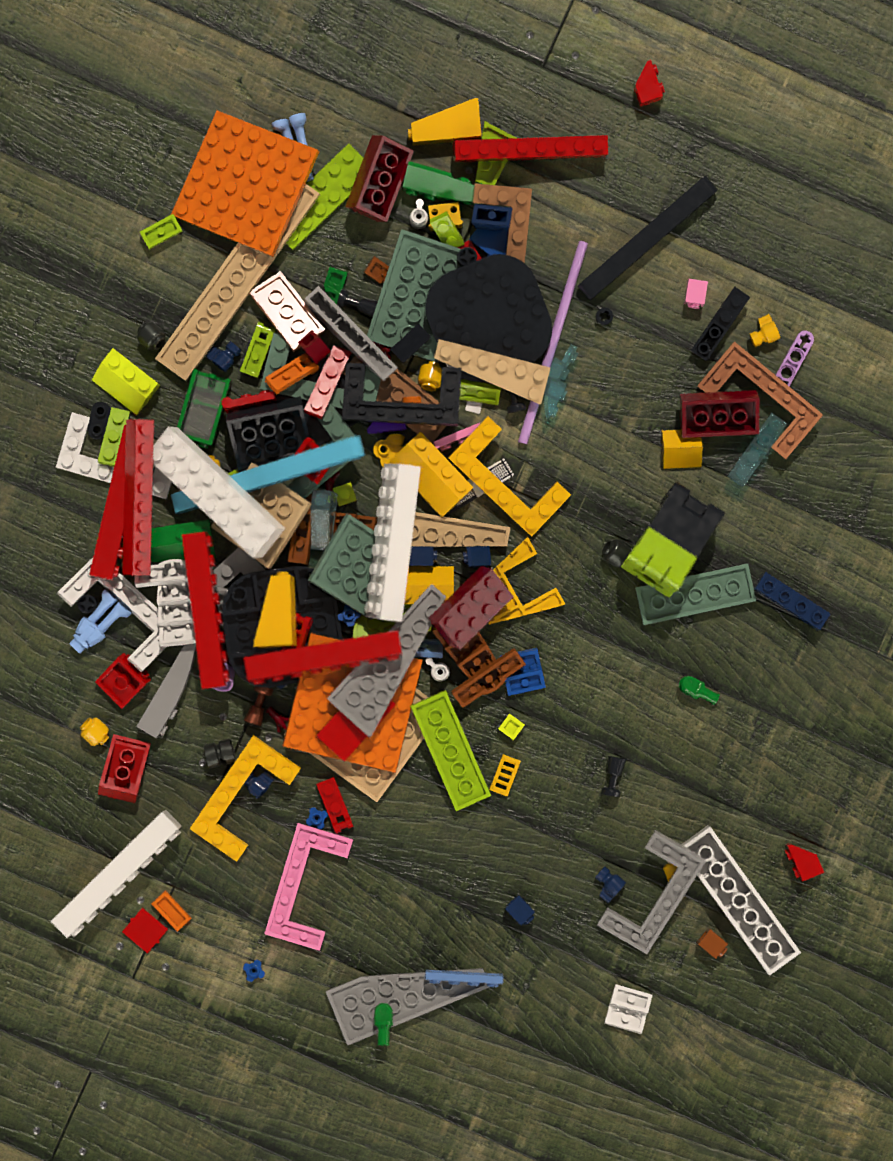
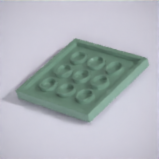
[308,514,375,620]

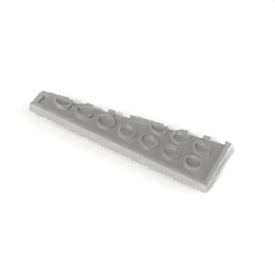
[327,584,446,737]

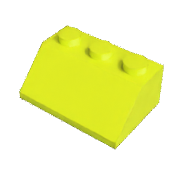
[92,348,161,415]

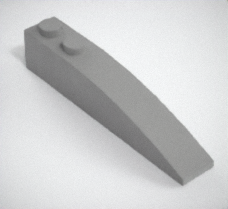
[304,286,398,381]
[136,643,197,738]

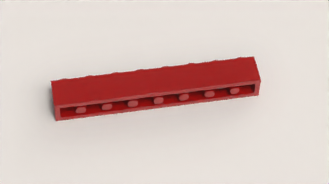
[453,135,608,162]
[122,419,154,575]
[89,425,126,581]
[182,532,230,689]
[244,630,403,685]

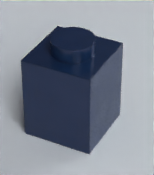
[410,546,437,566]
[505,894,535,925]

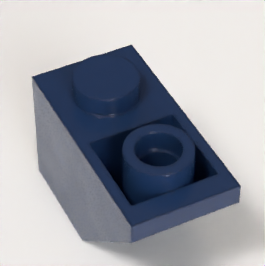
[463,546,491,569]

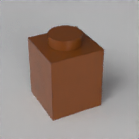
[697,927,728,959]

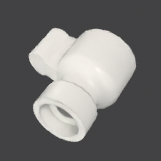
[409,199,429,229]
[426,658,450,682]

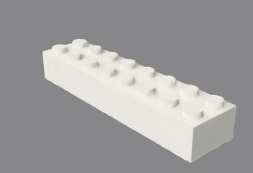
[153,427,286,558]
[365,464,420,622]
[51,810,182,938]
[681,825,801,975]

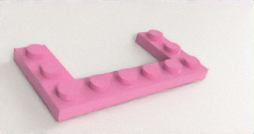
[265,823,353,951]

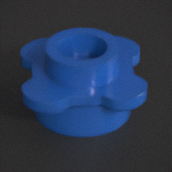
[338,605,361,627]
[306,807,328,829]
[243,960,265,982]

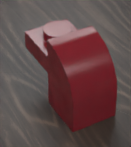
[297,330,331,364]

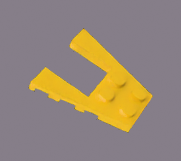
[488,537,565,625]

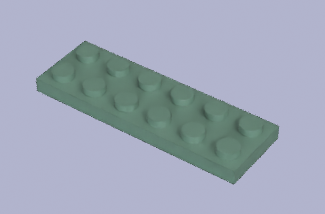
[635,564,756,625]

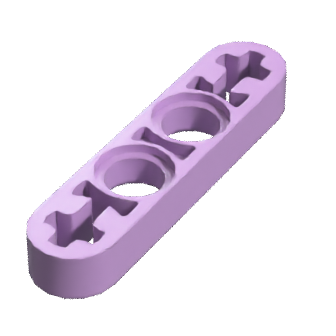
[776,331,814,386]

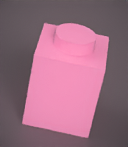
[684,279,708,309]

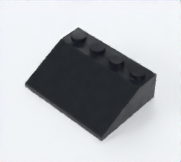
[226,396,311,473]

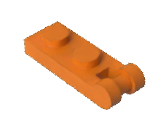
[265,353,319,394]

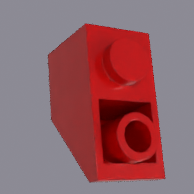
[634,60,665,107]
[784,843,824,881]

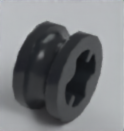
[595,308,613,325]

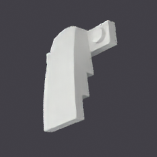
[134,559,196,647]

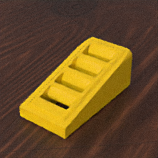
[489,754,521,796]

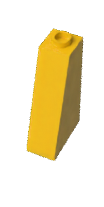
[408,98,481,146]
[254,572,297,648]

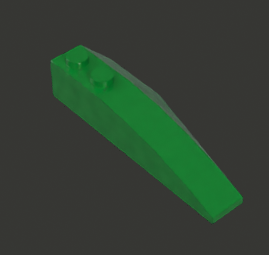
[403,161,490,205]
[119,520,216,562]

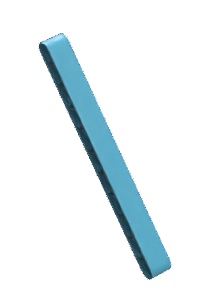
[171,436,365,514]

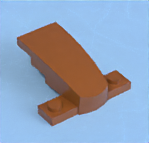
[288,488,378,565]
[432,627,526,708]

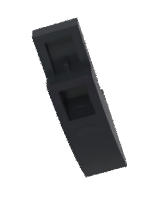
[691,286,750,361]

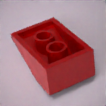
[98,734,151,803]

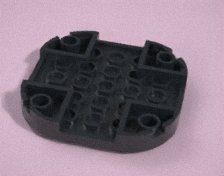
[425,254,552,382]
[221,566,343,688]

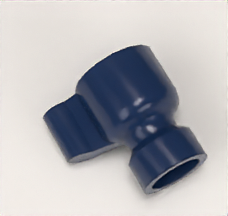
[205,341,241,373]
[244,771,276,799]
[595,866,626,903]

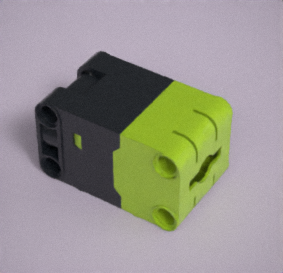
[621,481,726,598]

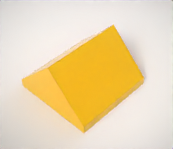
[662,430,703,469]

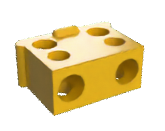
[428,202,463,231]

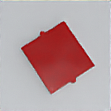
[122,907,168,954]

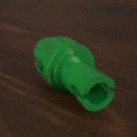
[679,676,720,705]
[374,1003,393,1046]

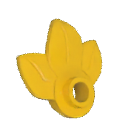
[373,434,405,467]

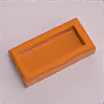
[151,890,192,932]

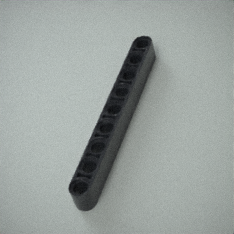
[578,175,718,301]

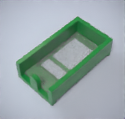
[177,369,232,449]

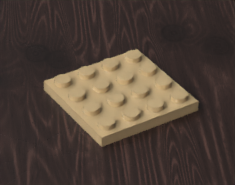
[211,462,312,569]

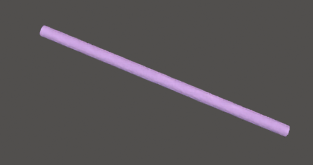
[518,241,588,444]

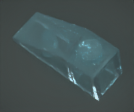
[311,489,338,550]

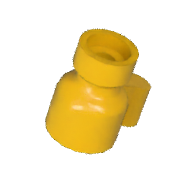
[749,314,781,348]

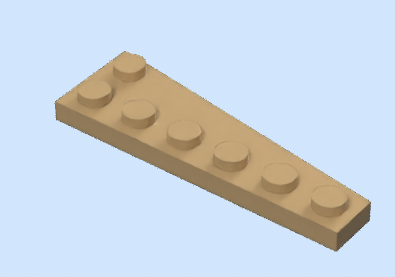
[434,339,550,404]
[411,512,510,547]

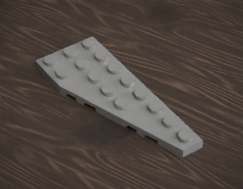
[326,968,489,1045]

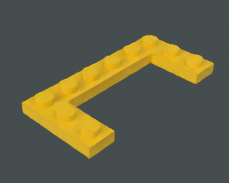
[448,416,571,537]
[190,735,301,862]

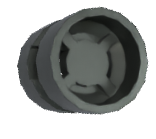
[204,738,236,769]

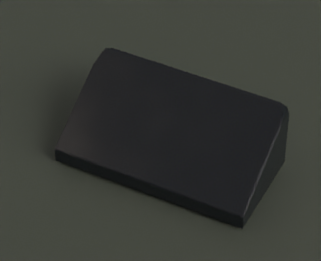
[390,323,431,363]

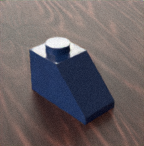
[472,204,513,231]

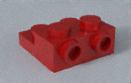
[95,653,151,709]

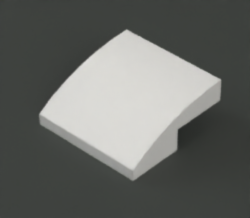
[604,984,652,1034]

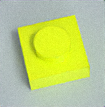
[333,482,357,507]
[498,713,525,740]

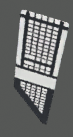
[450,458,514,513]

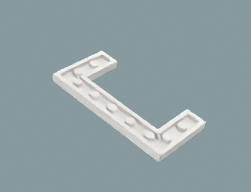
[56,412,172,499]
[57,558,166,673]

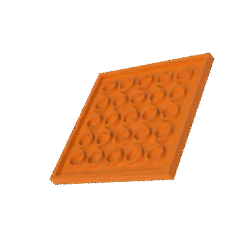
[171,110,319,257]
[283,633,423,773]

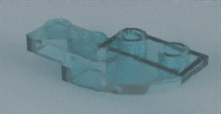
[544,344,579,421]
[727,413,787,487]

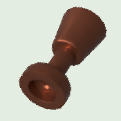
[244,686,274,726]

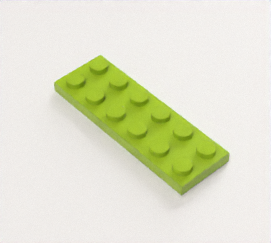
[286,144,363,250]
[410,690,491,811]

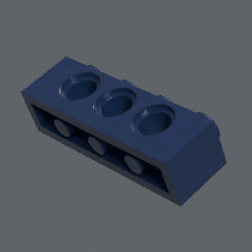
[753,572,830,630]

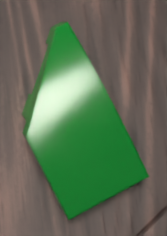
[324,266,348,304]

